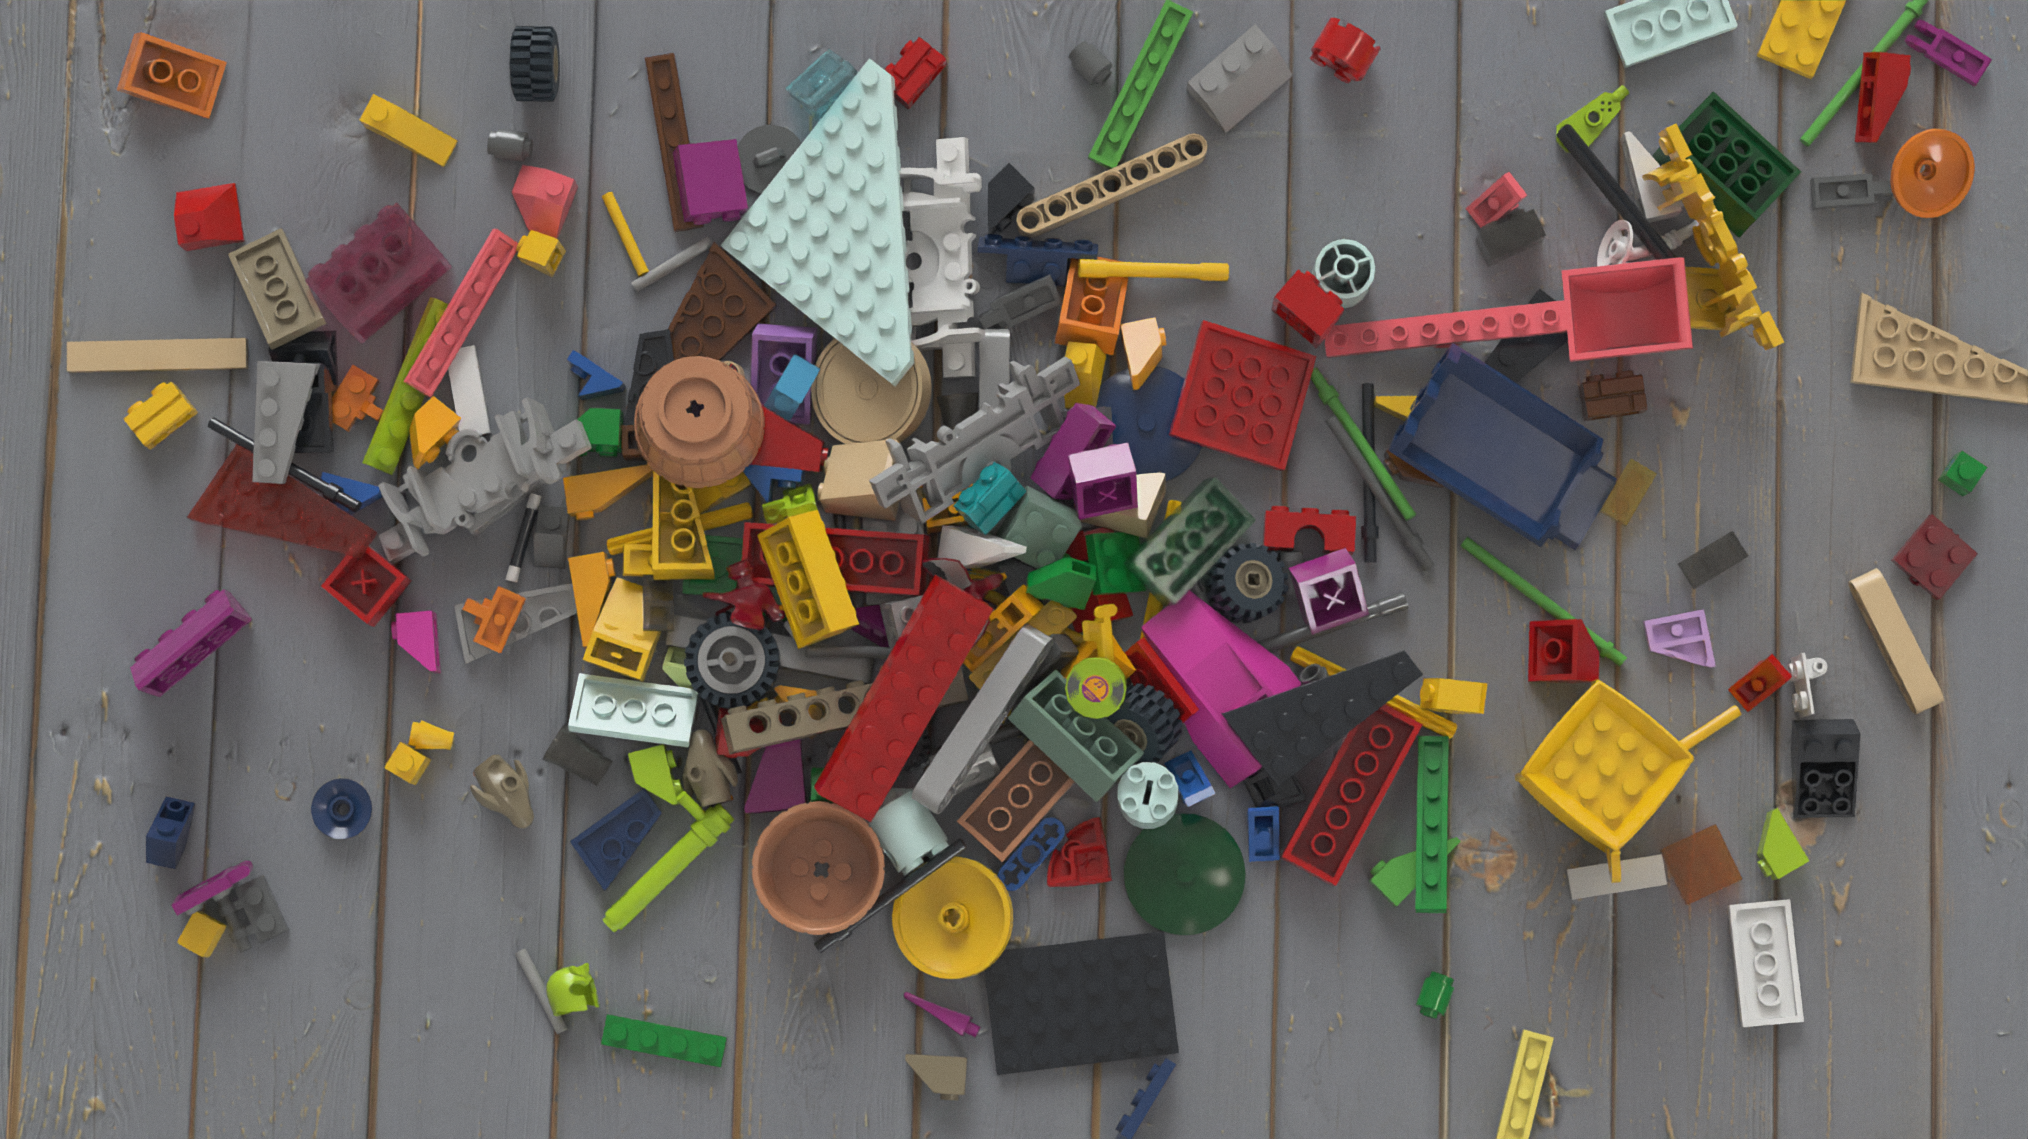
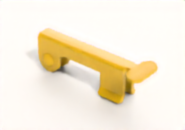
[1082,604,1117,662]

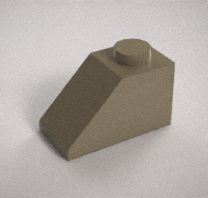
[905,1054,968,1100]

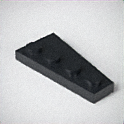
[1484,289,1568,383]

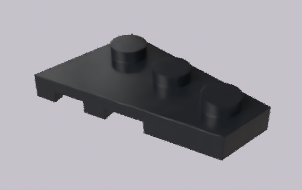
[623,329,675,425]

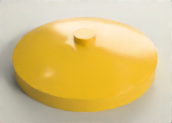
[892,857,1013,979]

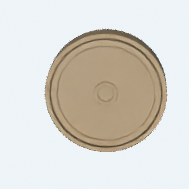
[811,339,931,444]

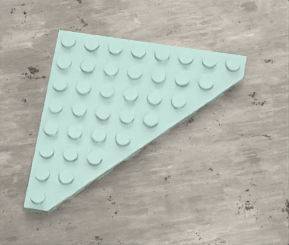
[720,58,914,386]

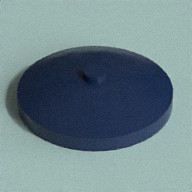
[1096,366,1202,482]

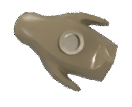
[683,729,738,808]
[470,754,534,828]

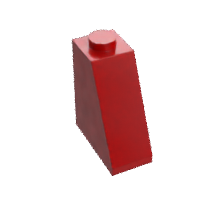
[750,404,829,472]

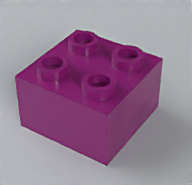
[1068,443,1138,520]
[1289,548,1369,635]

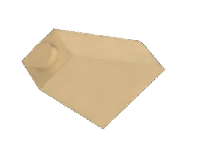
[1074,472,1166,538]

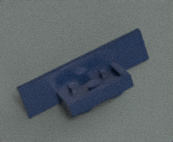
[978,234,1098,286]

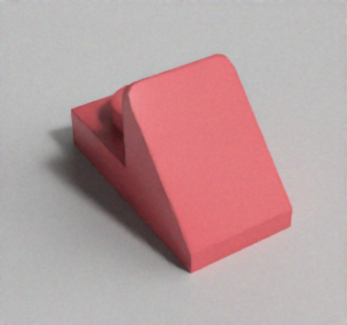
[1465,172,1527,232]

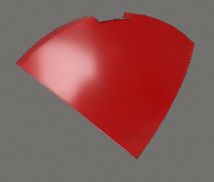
[1047,817,1112,887]

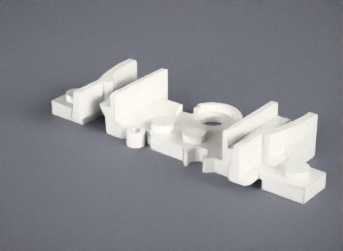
[899,137,985,379]

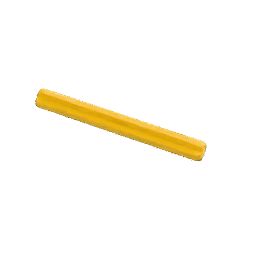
[607,502,753,555]

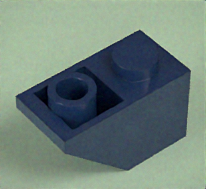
[146,797,195,869]

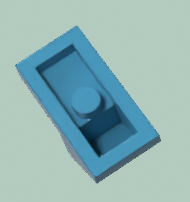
[764,354,820,421]

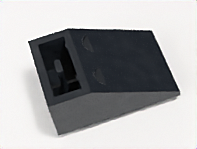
[1791,719,1861,818]

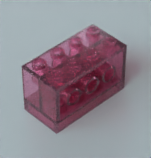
[305,202,452,344]

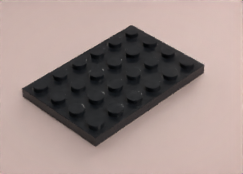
[984,931,1179,1075]

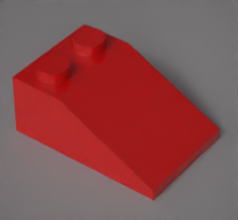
[1271,269,1344,349]

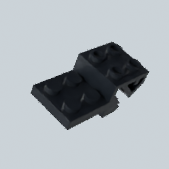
[268,330,338,453]

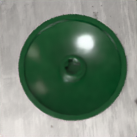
[1124,813,1246,935]

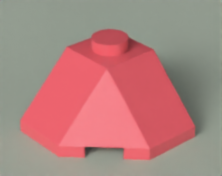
[512,165,578,239]

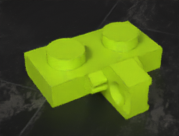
[762,483,818,524]

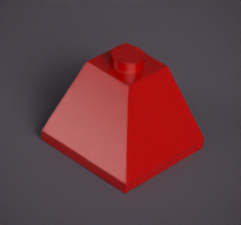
[174,183,245,251]
[1528,619,1599,684]

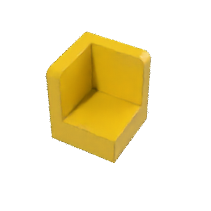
[177,911,227,958]

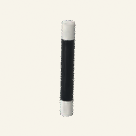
[505,493,542,583]

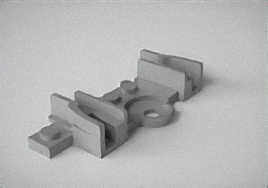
[869,357,1080,523]
[378,397,592,564]

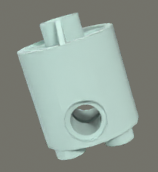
[1312,239,1375,309]
[1118,762,1178,829]
[865,788,949,876]

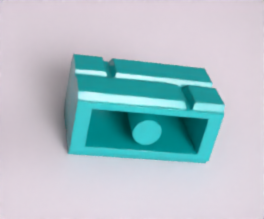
[953,461,1026,536]

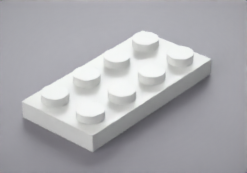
[1727,899,1804,1027]

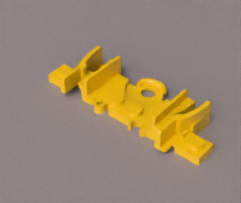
[1642,123,1784,351]

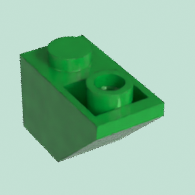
[1026,556,1096,610]

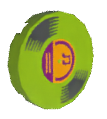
[1065,657,1127,719]

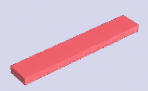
[403,229,518,398]

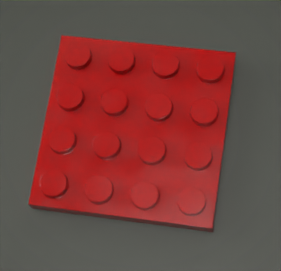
[1169,320,1317,471]

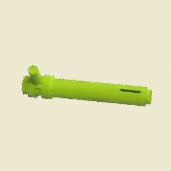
[602,791,735,933]

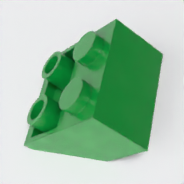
[577,408,625,458]

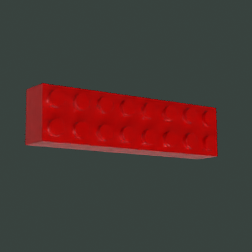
[814,574,993,822]

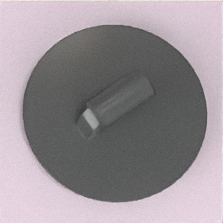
[738,125,802,194]

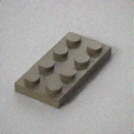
[228,228,326,350]

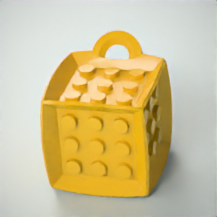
[1515,680,1695,883]

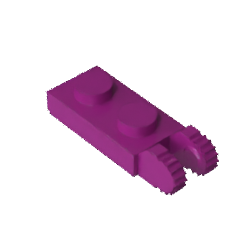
[1905,19,1992,87]

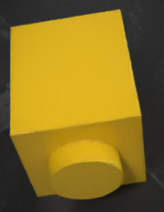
[384,742,432,785]

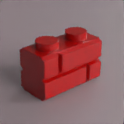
[884,37,947,109]

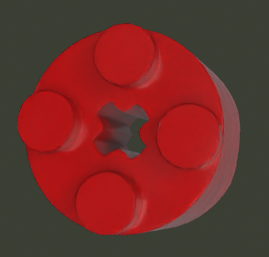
[1310,18,1381,84]

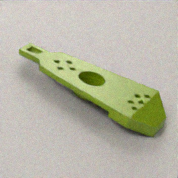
[1556,85,1630,153]

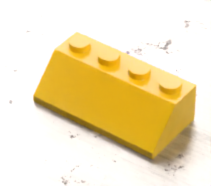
[757,510,859,649]

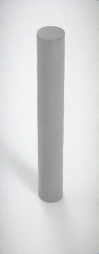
[631,236,712,293]
[515,948,568,1035]

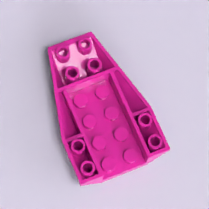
[1141,589,1301,789]

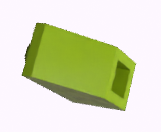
[628,744,683,806]

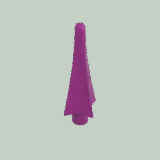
[903,992,981,1038]

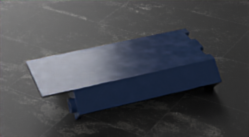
[1388,343,1617,550]

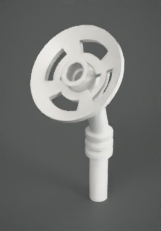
[1597,220,1699,266]

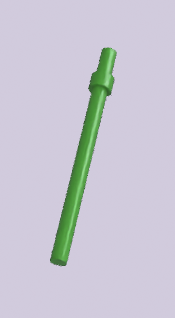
[1311,367,1416,521]

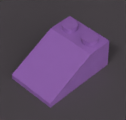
[751,323,817,424]

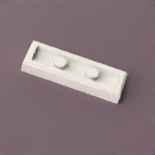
[448,345,491,436]

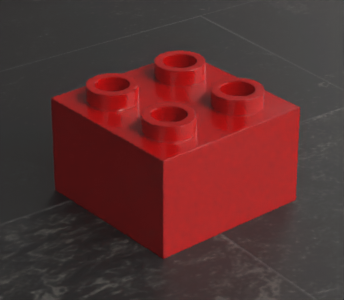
[321,539,412,627]

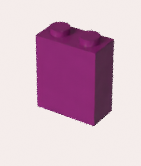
[673,139,748,225]

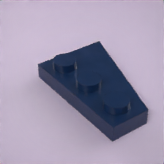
[570,788,663,891]
[1115,1058,1176,1139]

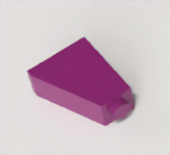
[745,739,807,814]

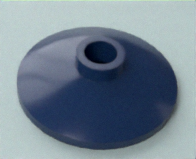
[311,778,372,839]

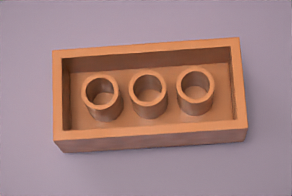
[957,740,1075,863]

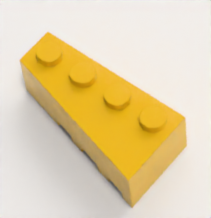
[652,471,715,580]

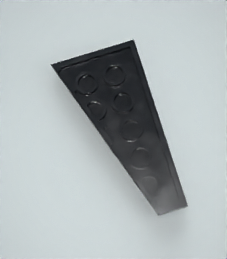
[1221,650,1423,787]

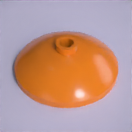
[1890,129,1975,218]

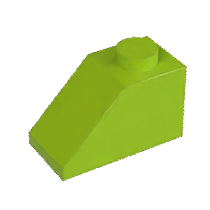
[1757,808,1809,880]

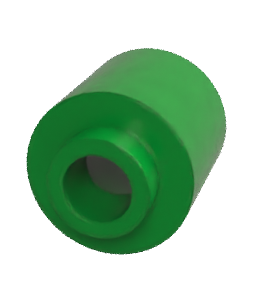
[1416,971,1454,1019]

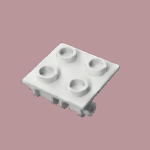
[1787,653,1827,718]

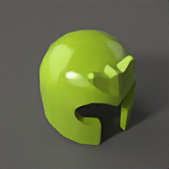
[546,963,600,1016]

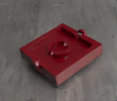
[1891,514,1978,600]

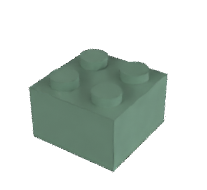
[996,486,1082,569]

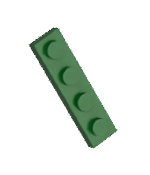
[601,1014,727,1067]

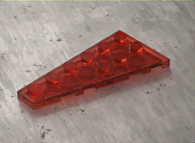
[187,444,377,558]

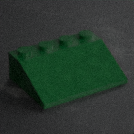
[1652,92,1801,238]

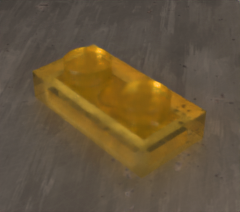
[1600,459,1657,526]

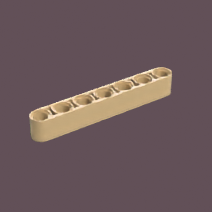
[1017,133,1207,238]

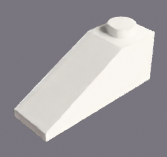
[1620,131,1684,223]
[937,525,1027,568]

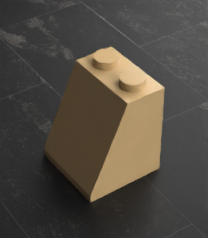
[818,439,900,521]

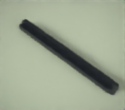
[1557,124,1678,260]

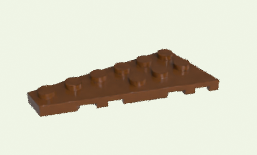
[626,242,777,409]

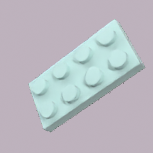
[1603,0,1738,68]
[568,673,699,747]

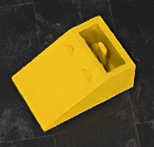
[583,577,674,682]

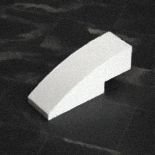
[1566,854,1667,900]

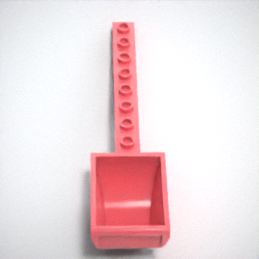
[1325,257,1693,362]

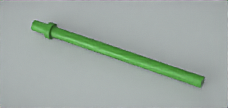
[1800,0,1929,147]
[1460,536,1627,667]

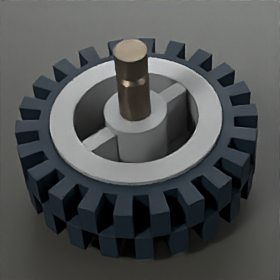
[684,613,781,708]

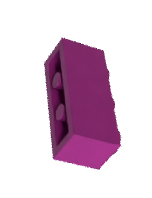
[1030,403,1116,500]

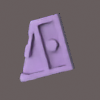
[1643,609,1716,668]

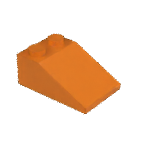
[117,32,227,119]
[1054,257,1128,355]

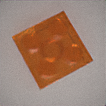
[1660,824,1742,905]

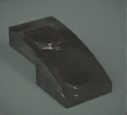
[1678,531,1748,590]
[642,575,674,631]

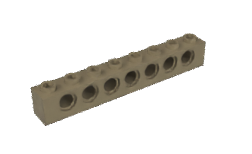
[721,667,968,755]

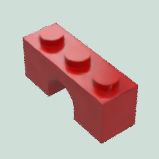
[1262,506,1356,555]

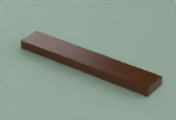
[645,53,704,232]

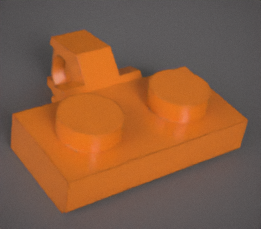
[332,365,384,432]
[462,586,526,653]

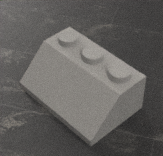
[1187,24,1293,134]

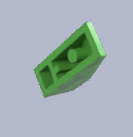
[1368,837,1461,907]

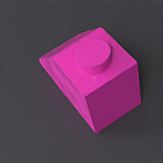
[391,610,441,674]

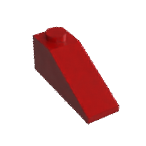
[1855,52,1911,143]

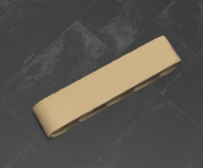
[1848,568,1944,715]

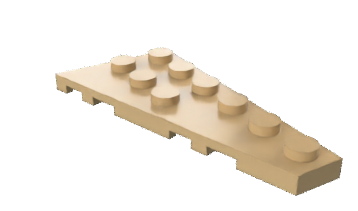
[1850,293,2028,405]

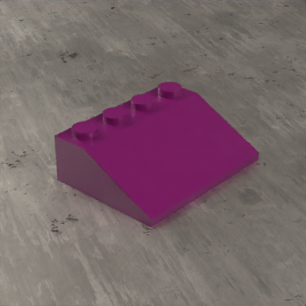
[130,589,253,697]

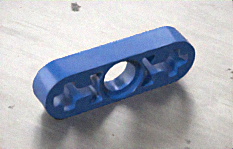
[998,817,1065,891]

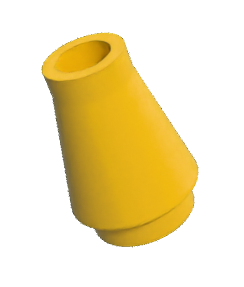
[408,720,454,750]

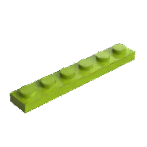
[362,297,449,475]

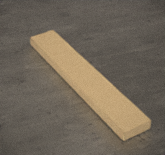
[67,338,248,373]

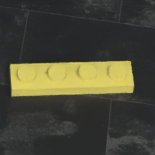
[1495,1030,1554,1139]

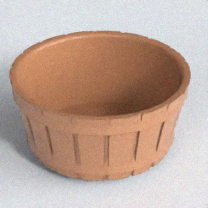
[634,356,765,488]
[752,801,885,935]

